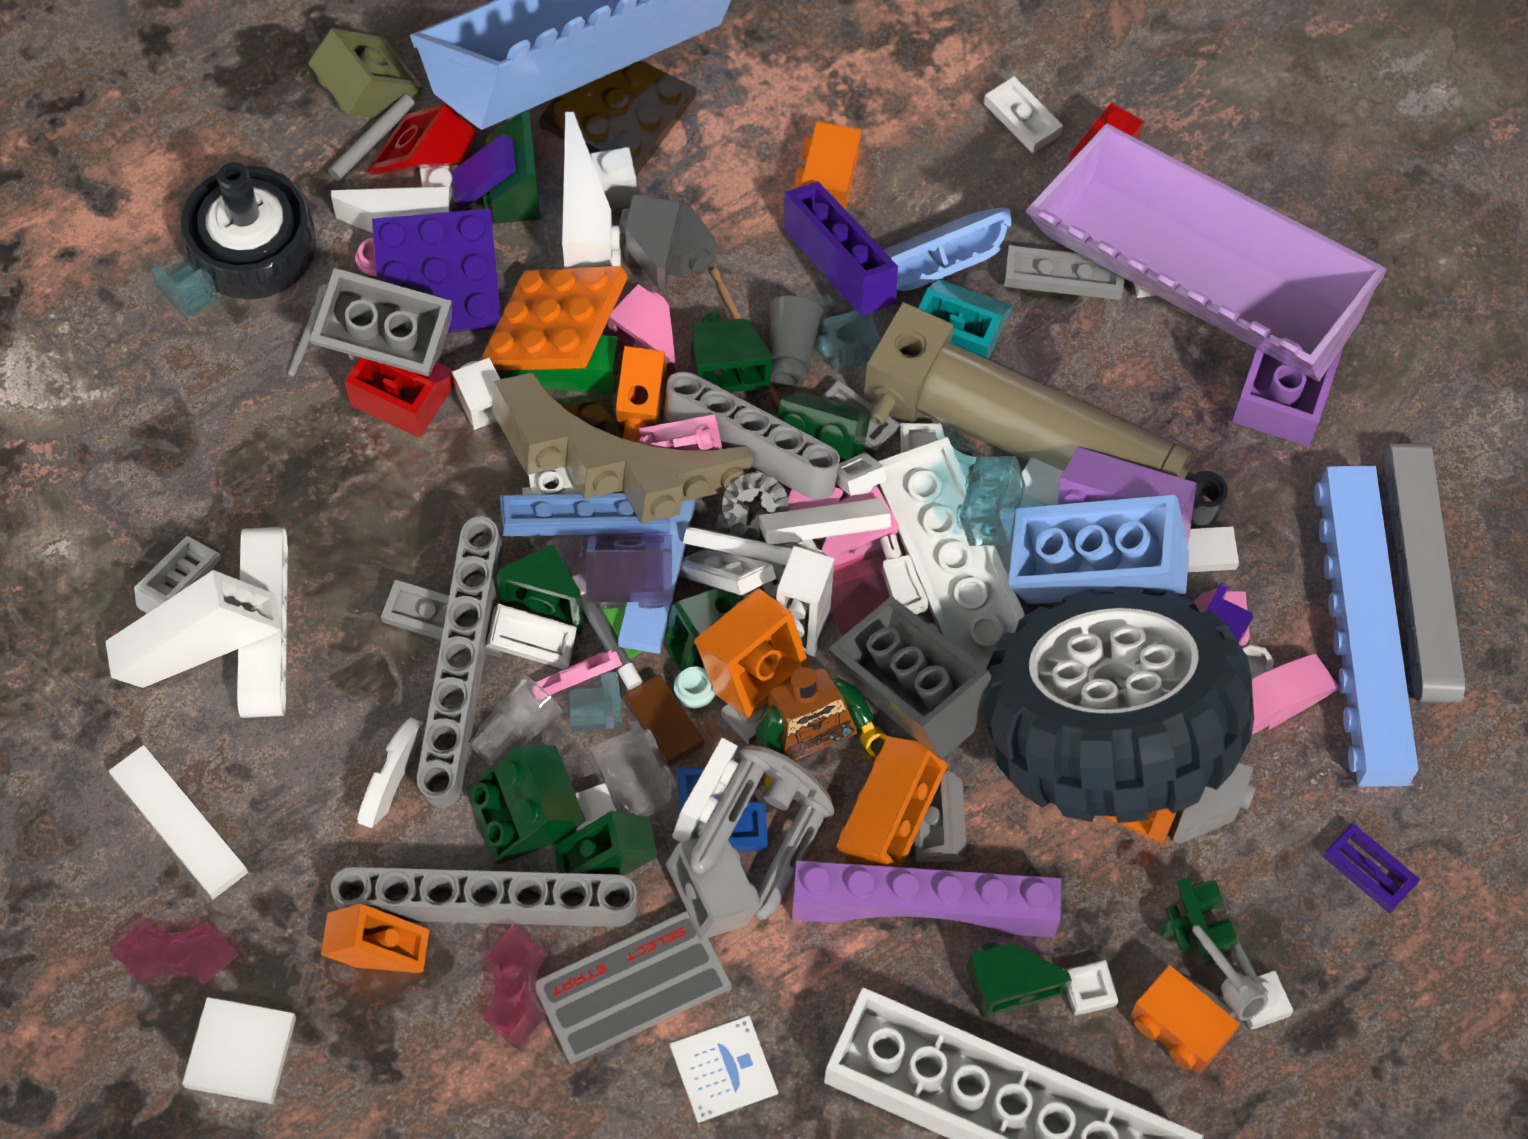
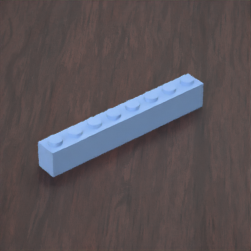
[1314,466,1418,787]

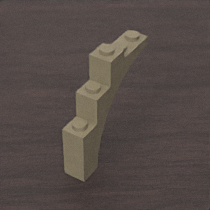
[492,373,753,524]

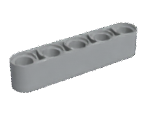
[664,372,840,500]

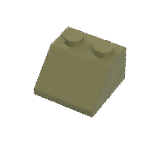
[308,28,423,118]

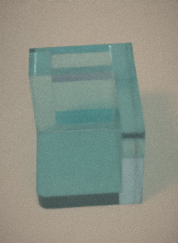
[152,265,218,320]
[569,672,623,732]

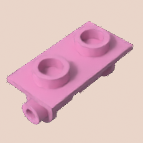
[637,414,722,450]

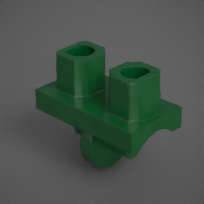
[1159,877,1238,966]

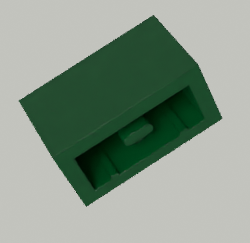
[777,390,872,496]
[466,744,586,864]

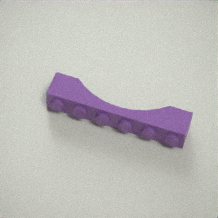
[792,861,1061,938]

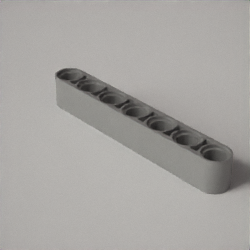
[1384,443,1465,703]
[417,516,503,808]
[331,867,638,927]

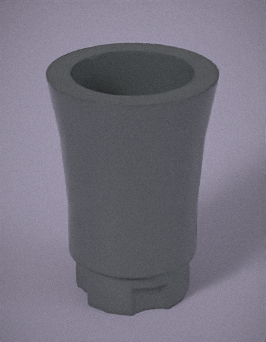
[768,295,824,388]

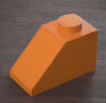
[321,903,430,973]

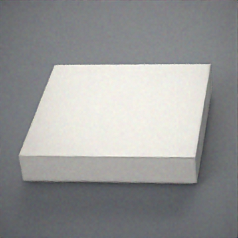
[182,997,296,1104]

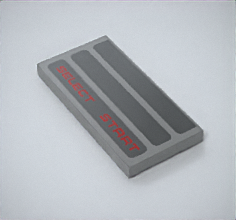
[532,911,731,1065]

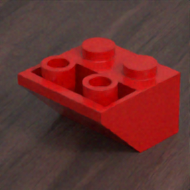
[344,357,455,438]

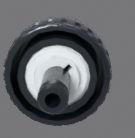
[180,162,316,300]

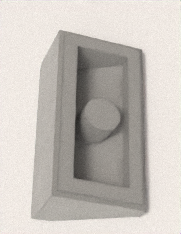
[914,771,967,862]

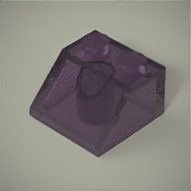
[586,534,672,609]

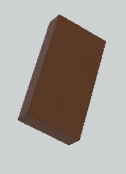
[623,674,704,766]

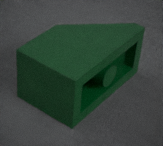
[553,811,658,875]
[966,942,1072,1017]

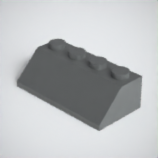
[828,596,992,760]

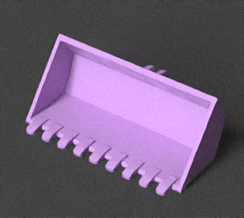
[1026,124,1387,382]

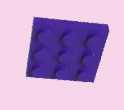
[372,209,501,333]

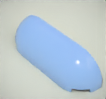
[884,208,1011,291]

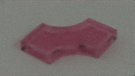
[110,921,238,986]
[484,924,548,1049]

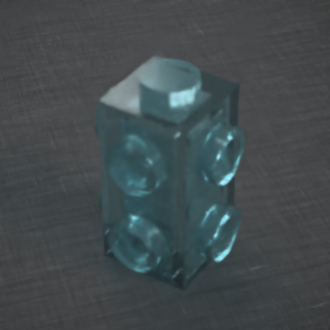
[957,456,1026,546]

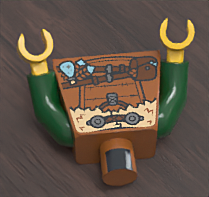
[755,667,887,789]

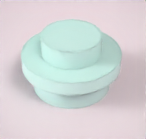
[674,667,715,708]

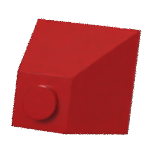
[367,103,479,176]

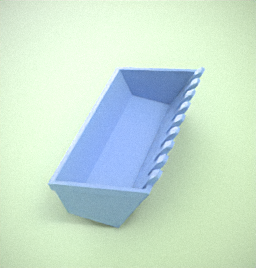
[410,0,731,130]

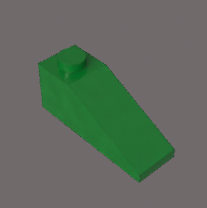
[496,335,619,395]

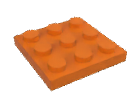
[480,266,628,371]

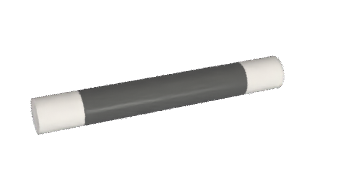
[573,574,643,690]

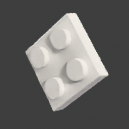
[672,738,739,842]

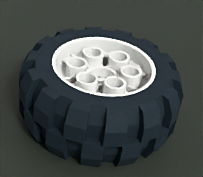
[983,587,1254,823]

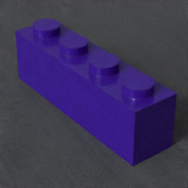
[784,181,898,316]

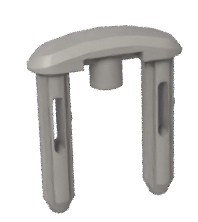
[690,745,834,920]

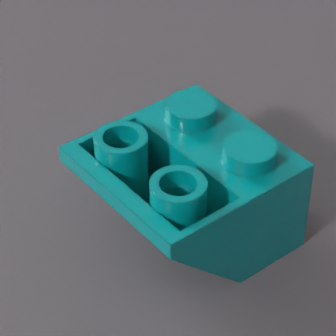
[918,279,1012,359]

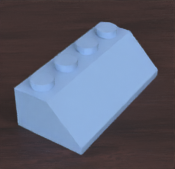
[1008,495,1189,604]

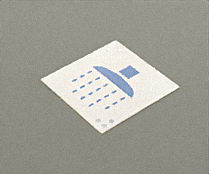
[670,1016,779,1123]

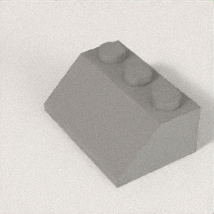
[310,268,452,376]

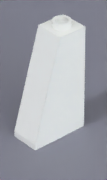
[106,570,281,688]

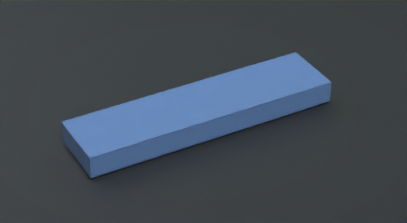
[500,493,670,537]

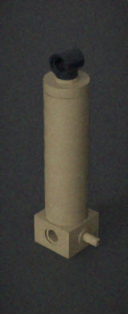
[863,302,1228,526]

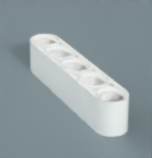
[237,527,288,718]

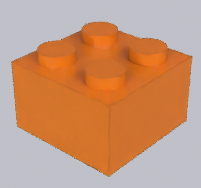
[695,588,810,719]

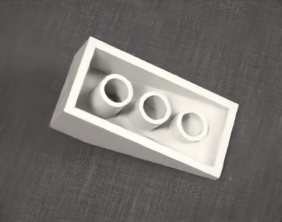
[562,112,621,268]

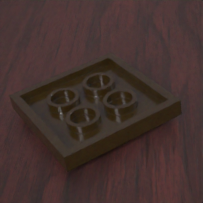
[539,60,696,177]

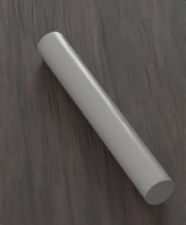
[328,94,415,181]

